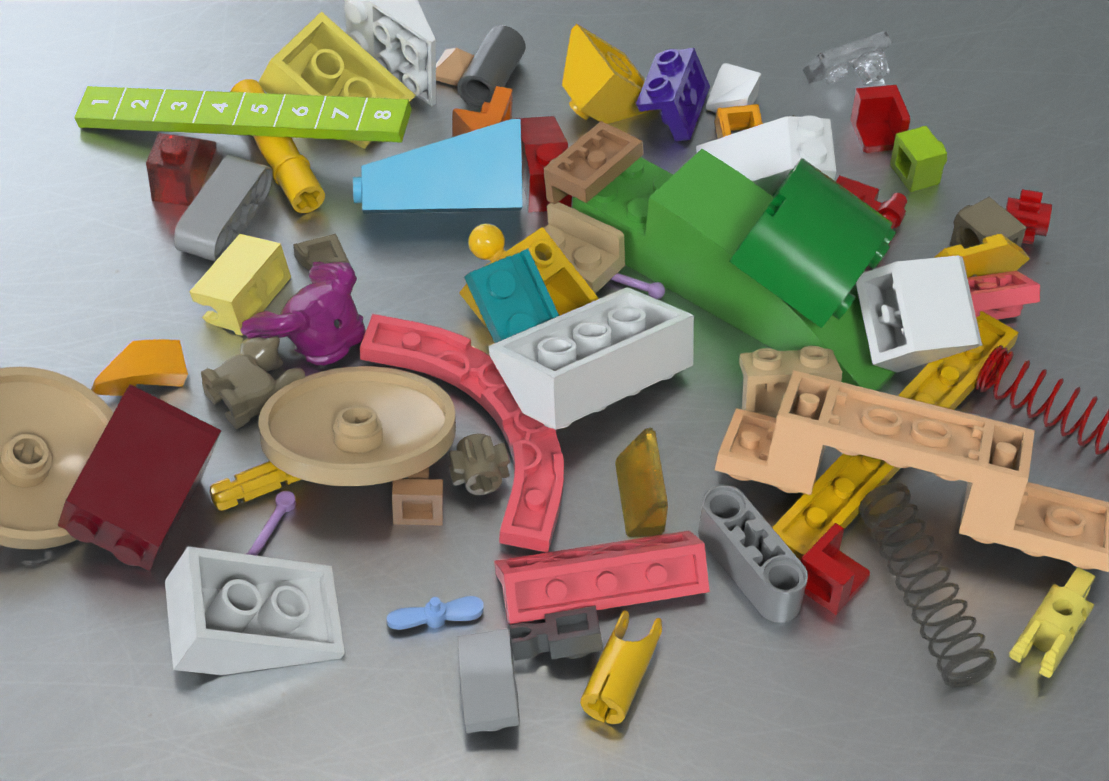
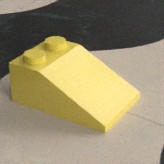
[258,11,416,149]

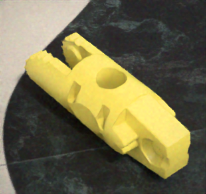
[1009,567,1095,678]

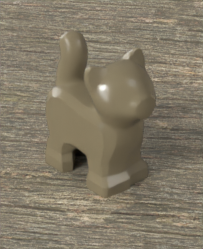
[201,337,306,429]

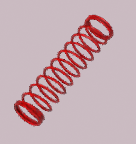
[976,345,1109,455]

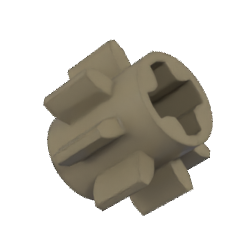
[449,434,510,495]

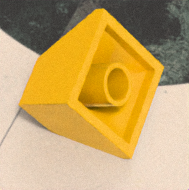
[562,23,653,124]

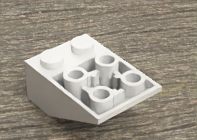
[344,0,436,107]

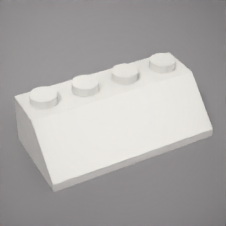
[489,287,694,430]

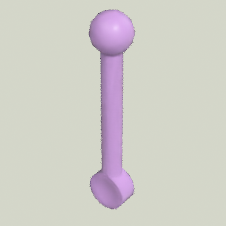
[611,273,665,299]
[246,491,296,556]

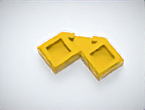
[934,234,1030,278]

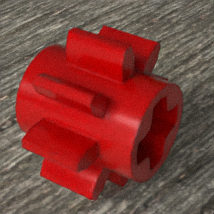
[1005,189,1052,244]

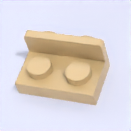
[544,202,625,294]
[739,346,842,418]

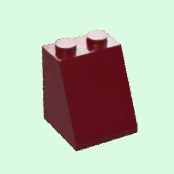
[58,384,222,571]

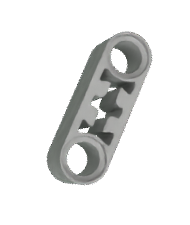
[174,155,273,262]
[698,485,808,623]

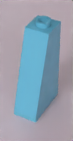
[353,119,523,214]

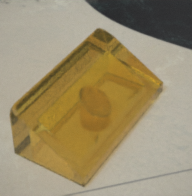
[615,428,668,537]

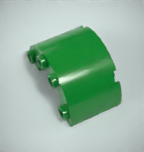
[729,158,896,328]

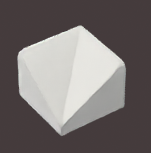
[706,63,761,113]

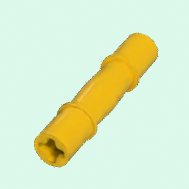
[230,79,325,213]

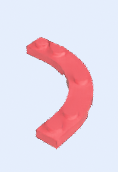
[360,314,564,553]

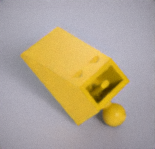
[459,223,599,329]

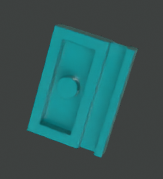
[464,248,559,343]

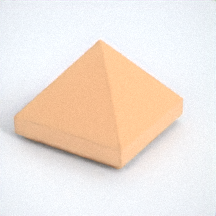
[436,48,474,86]

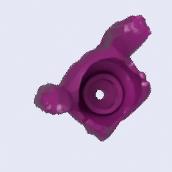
[240,261,366,366]

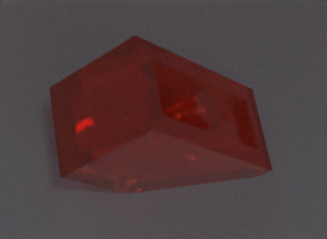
[146,133,217,206]

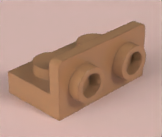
[544,121,644,204]

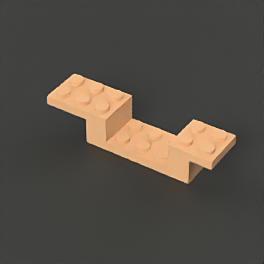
[715,370,1109,572]

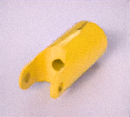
[580,610,662,724]

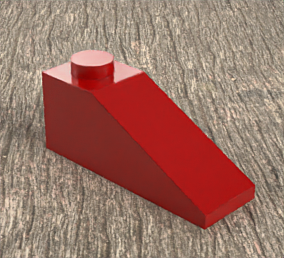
[513,116,572,213]

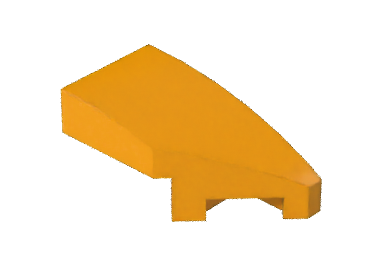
[91,339,188,396]

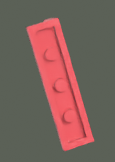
[494,530,710,624]

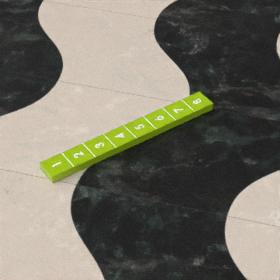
[74,86,412,143]

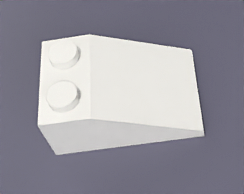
[695,115,837,196]
[165,546,345,675]

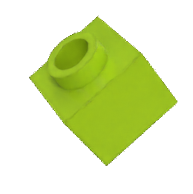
[890,126,947,192]

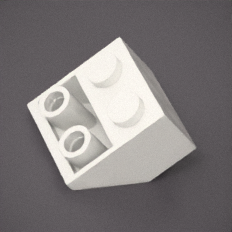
[856,255,982,373]

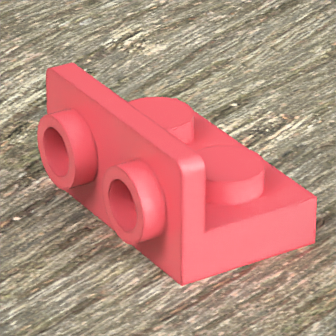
[967,271,1040,320]

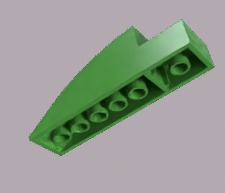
[572,149,896,391]

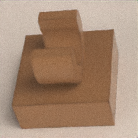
[392,467,443,526]

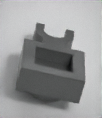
[509,606,604,661]

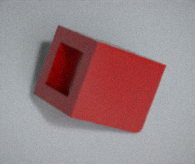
[850,85,910,153]
[801,523,870,615]

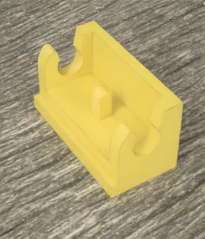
[189,234,291,336]

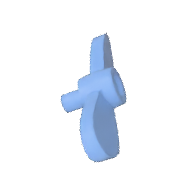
[387,596,484,630]

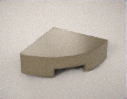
[293,234,350,270]

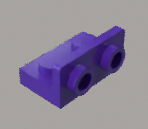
[636,48,710,141]

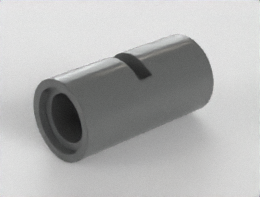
[457,25,526,109]

